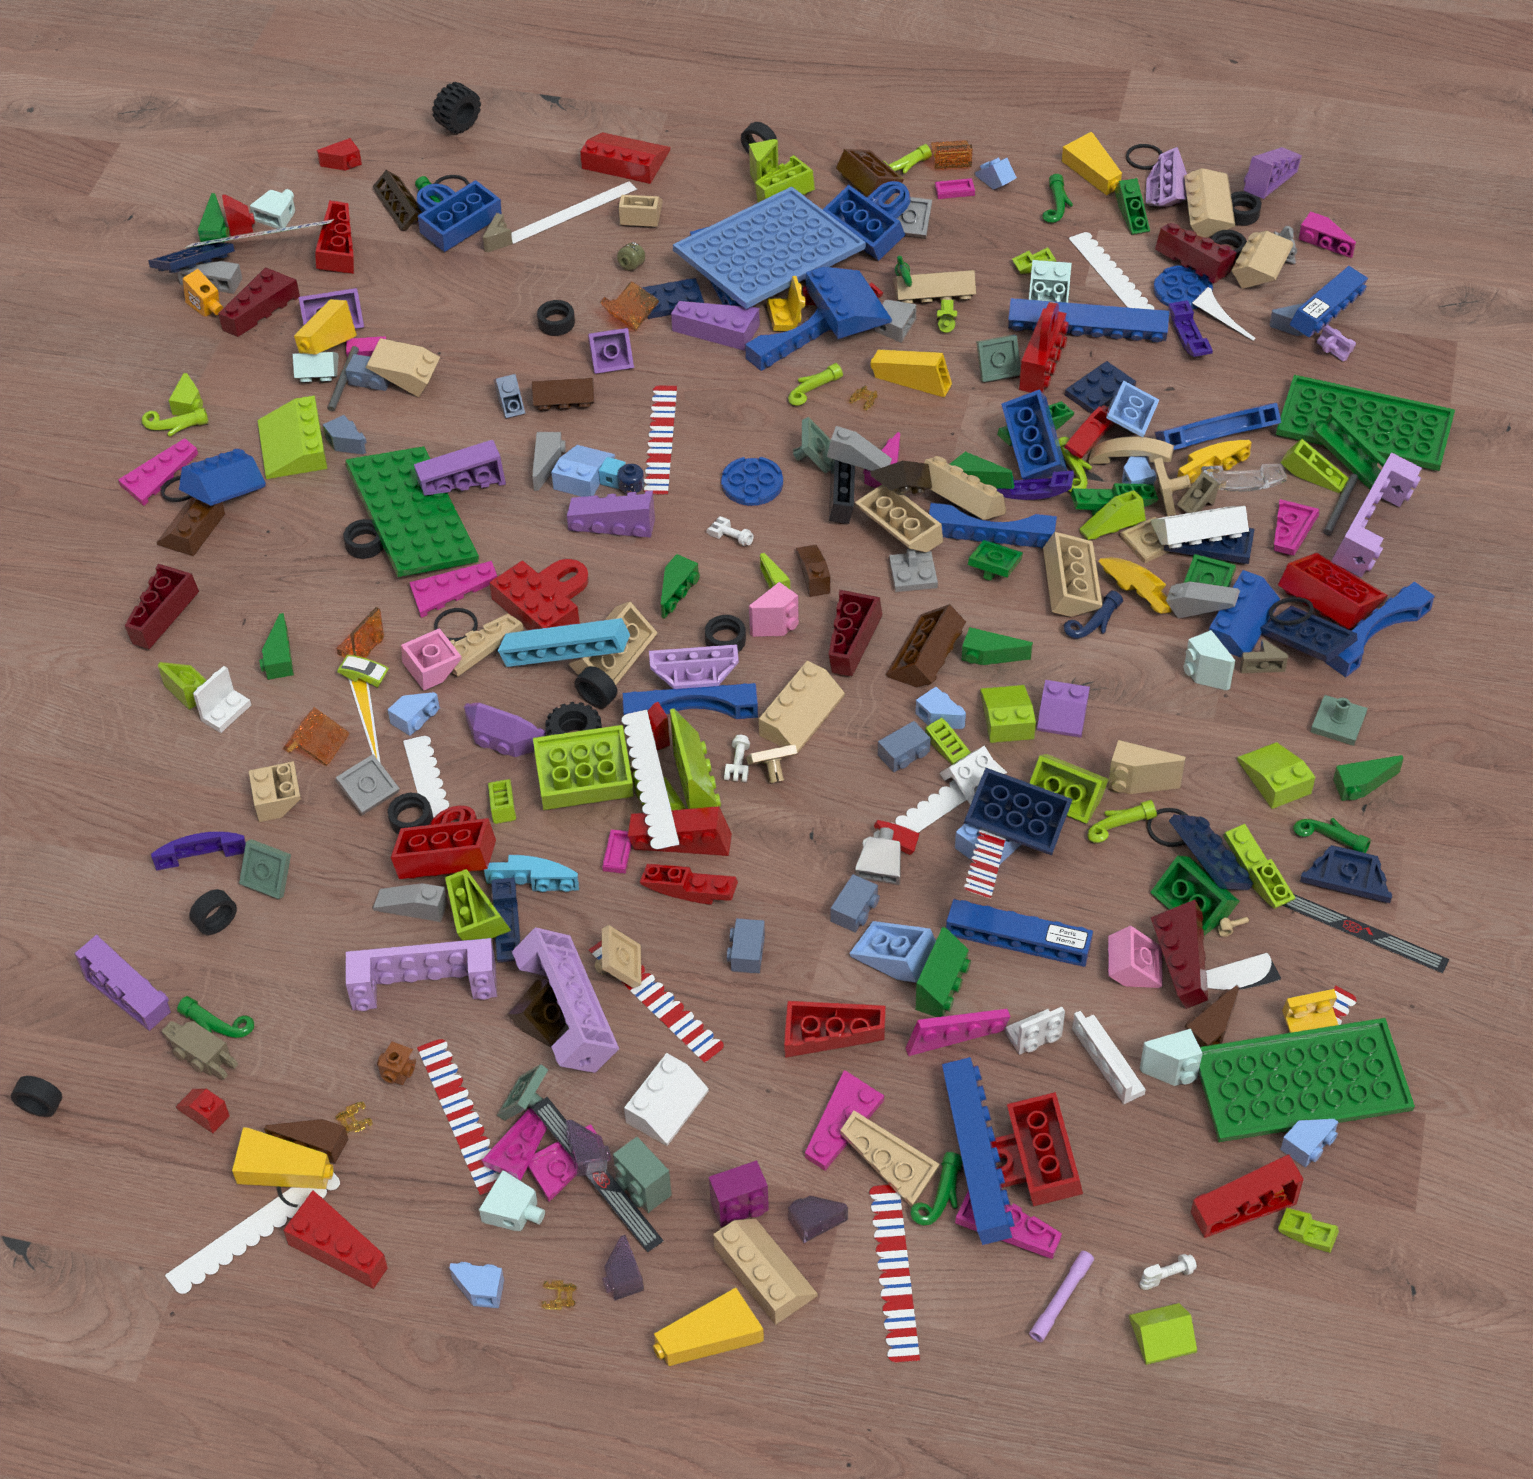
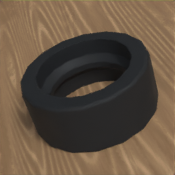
[740,122,777,153]
[1231,191,1261,226]
[1211,230,1247,264]
[537,300,575,336]
[343,519,384,559]
[705,615,746,652]
[574,666,618,709]
[388,792,433,834]
[189,889,237,935]
[11,1076,63,1117]

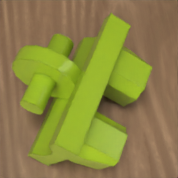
[937,300,957,333]

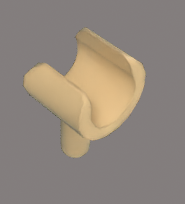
[1218,917,1249,937]

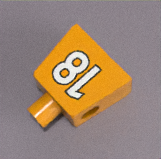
[182,269,224,317]

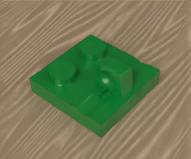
[968,540,1023,581]
[1184,554,1236,587]

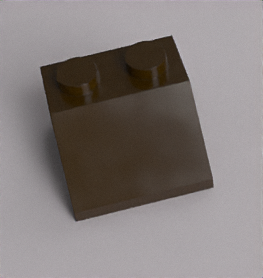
[870,461,932,496]
[508,979,569,1047]

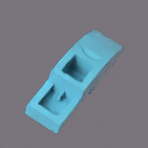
[484,855,579,892]

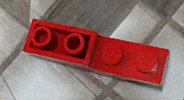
[1064,405,1116,459]
[640,864,738,905]

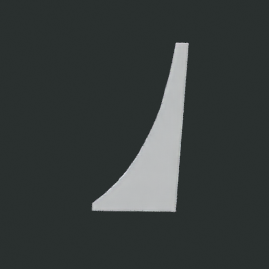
[1193,287,1256,341]

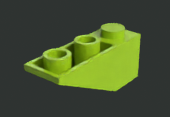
[1079,490,1146,540]

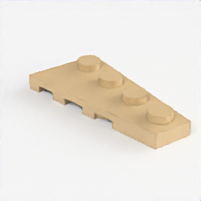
[450,614,523,676]
[840,1111,940,1207]

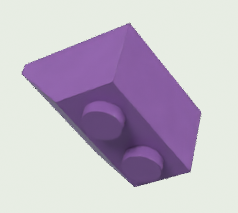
[588,328,634,373]
[1037,680,1090,738]

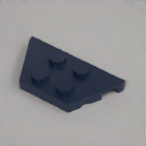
[1300,845,1392,903]

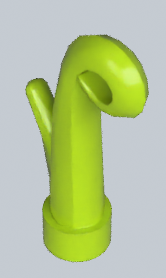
[884,144,932,174]
[788,363,843,406]
[142,408,208,437]
[1058,437,1092,492]
[1087,800,1157,843]

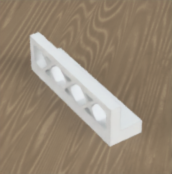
[1072,1011,1146,1104]

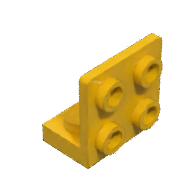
[767,276,805,331]
[1282,989,1339,1033]

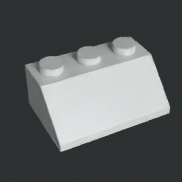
[624,1053,709,1146]

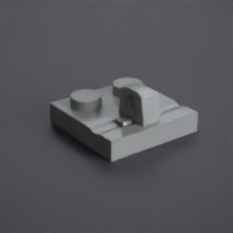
[894,195,932,238]
[889,549,938,592]
[335,754,400,816]

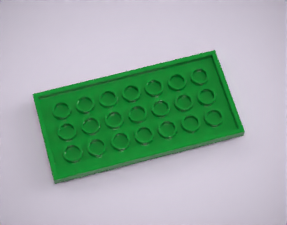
[1276,375,1455,471]
[345,446,479,577]
[1198,1018,1415,1142]

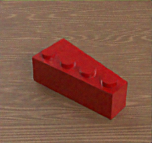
[315,200,354,274]
[628,806,732,856]
[784,1001,886,1058]
[1191,1154,1304,1238]
[283,1190,388,1289]

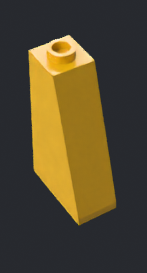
[1062,132,1122,196]
[294,299,357,354]
[870,350,952,397]
[232,1127,333,1189]
[653,1288,764,1366]

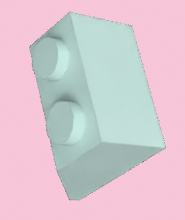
[293,352,339,382]
[1183,630,1235,690]
[1140,1029,1202,1086]

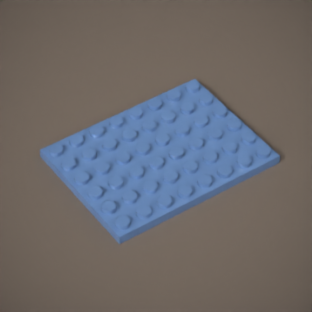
[673,187,866,309]

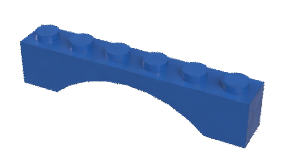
[745,308,831,371]
[1155,403,1281,450]
[929,503,1057,548]
[1325,582,1435,678]
[623,683,758,727]

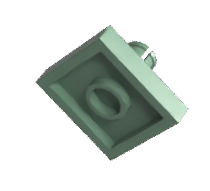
[976,334,1021,382]
[793,417,832,473]
[1311,695,1368,746]
[239,839,291,899]
[497,1064,548,1121]

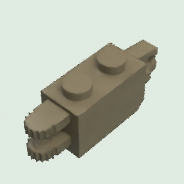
[161,1021,238,1080]

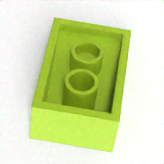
[980,685,1036,743]
[1237,742,1315,809]

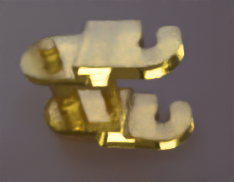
[849,386,878,411]
[335,1102,373,1133]
[541,1280,577,1310]

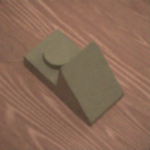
[483,213,513,252]
[1177,471,1220,513]
[1240,639,1288,673]

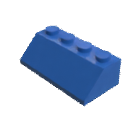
[1001,389,1067,479]
[179,449,266,506]
[1209,570,1280,658]

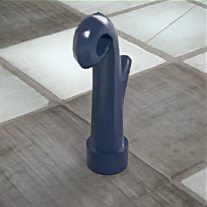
[1064,590,1123,638]

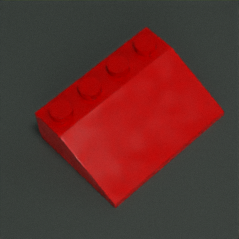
[580,132,671,184]
[1278,553,1388,629]

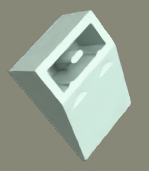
[1029,260,1072,303]

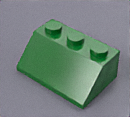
[1150,855,1240,936]
[915,927,971,1017]

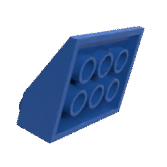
[806,267,892,339]

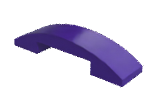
[1169,300,1213,357]
[996,471,1074,500]
[151,832,246,871]

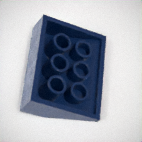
[964,767,1073,856]

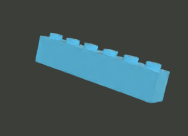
[498,618,630,667]

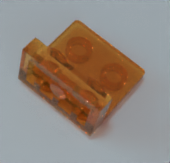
[931,140,973,169]
[600,281,659,332]
[336,607,384,658]
[283,707,350,766]

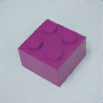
[709,1160,769,1227]

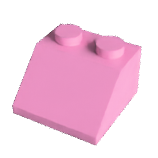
[749,582,799,637]
[401,628,462,690]
[1108,926,1162,988]

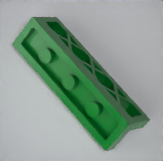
[1312,410,1387,490]

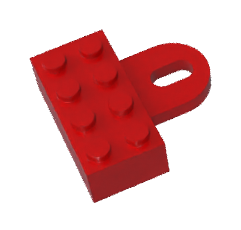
[1019,302,1069,393]
[489,559,589,630]
[391,805,496,879]
[992,1092,1083,1207]

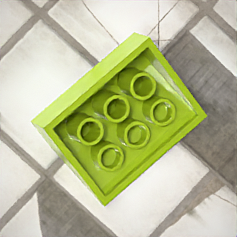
[258,395,328,479]
[670,709,721,809]
[533,725,634,810]

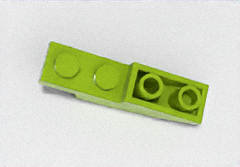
[1223,824,1295,909]

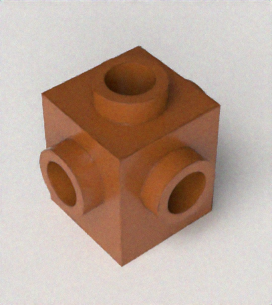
[377,1041,416,1086]

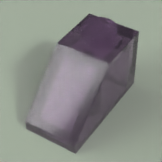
[565,1120,611,1177]
[788,1196,848,1243]
[602,1235,644,1301]

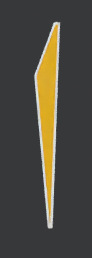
[348,632,380,762]

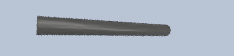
[327,346,359,411]
[1323,474,1358,536]

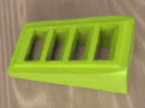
[760,553,790,589]
[925,718,971,765]
[488,779,516,824]

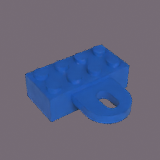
[417,180,502,252]
[823,181,911,261]

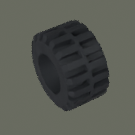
[432,82,481,134]
[545,702,602,736]

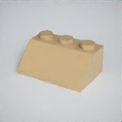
[1232,231,1294,289]

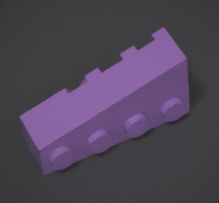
[1244,147,1302,199]
[671,301,760,351]
[414,440,506,495]
[567,490,655,538]
[75,935,171,1031]

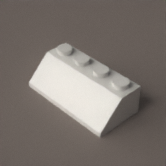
[1151,506,1249,548]

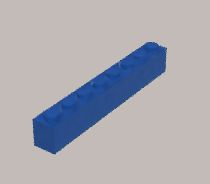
[1008,298,1169,342]
[942,1057,1015,1245]

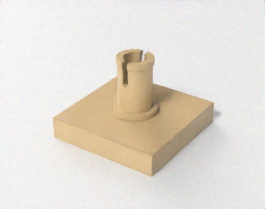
[1154,457,1191,516]
[746,744,797,783]
[595,925,641,988]

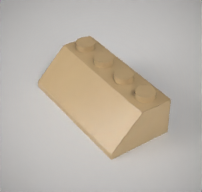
[1184,168,1235,238]
[893,270,976,303]
[924,456,1006,520]
[855,485,943,553]
[1043,532,1102,617]
[569,602,657,685]
[759,661,845,754]
[713,1219,818,1325]

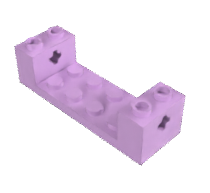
[1331,453,1422,578]
[512,927,619,1073]
[346,938,497,1011]

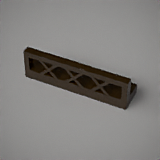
[373,170,423,231]

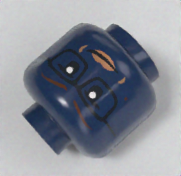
[617,463,645,493]

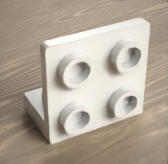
[193,666,251,733]
[940,746,1001,805]
[1005,1007,1065,1055]

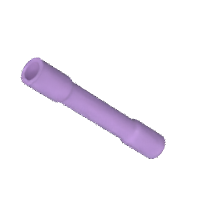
[1029,1251,1094,1342]

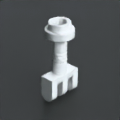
[707,516,754,546]
[724,735,750,782]
[1140,1254,1197,1290]

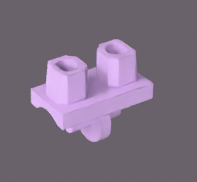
[1316,325,1356,361]

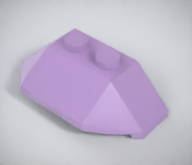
[1146,147,1187,206]
[649,645,739,689]

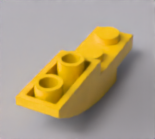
[1177,440,1252,484]
[1098,557,1172,614]

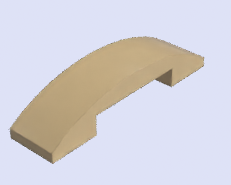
[1089,437,1174,464]

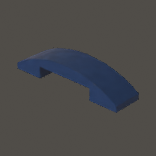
[491,877,521,963]

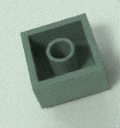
[613,1137,672,1213]

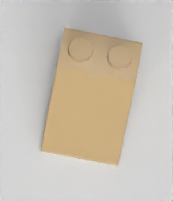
[365,338,440,397]
[1108,740,1186,794]

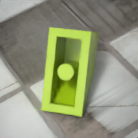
[169,373,203,416]

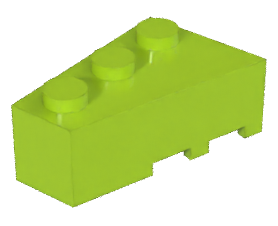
[755,155,815,203]
[445,869,512,941]

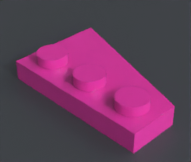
[1274,499,1319,556]
[482,1108,547,1181]
[527,1124,604,1202]

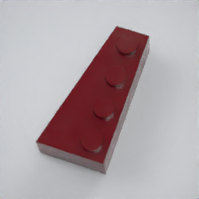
[1155,223,1237,283]
[218,267,300,337]
[125,564,199,649]
[829,590,883,677]
[1150,900,1209,1009]

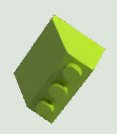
[1030,754,1109,824]

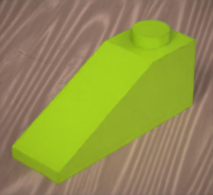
[1280,439,1349,493]

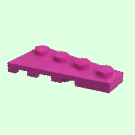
[118,438,198,506]
[409,561,497,618]
[905,1009,1011,1056]
[805,1070,884,1171]
[955,1190,1062,1259]

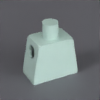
[250,189,295,229]
[479,1171,545,1231]

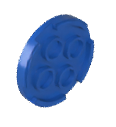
[1153,265,1213,309]
[721,457,783,506]

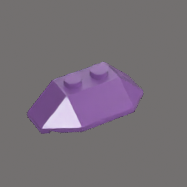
[464,703,546,757]

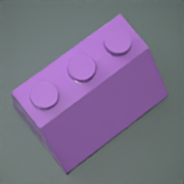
[299,288,364,329]

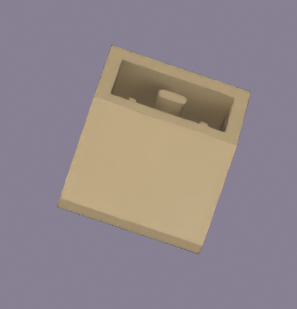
[619,195,663,227]
[249,761,301,822]

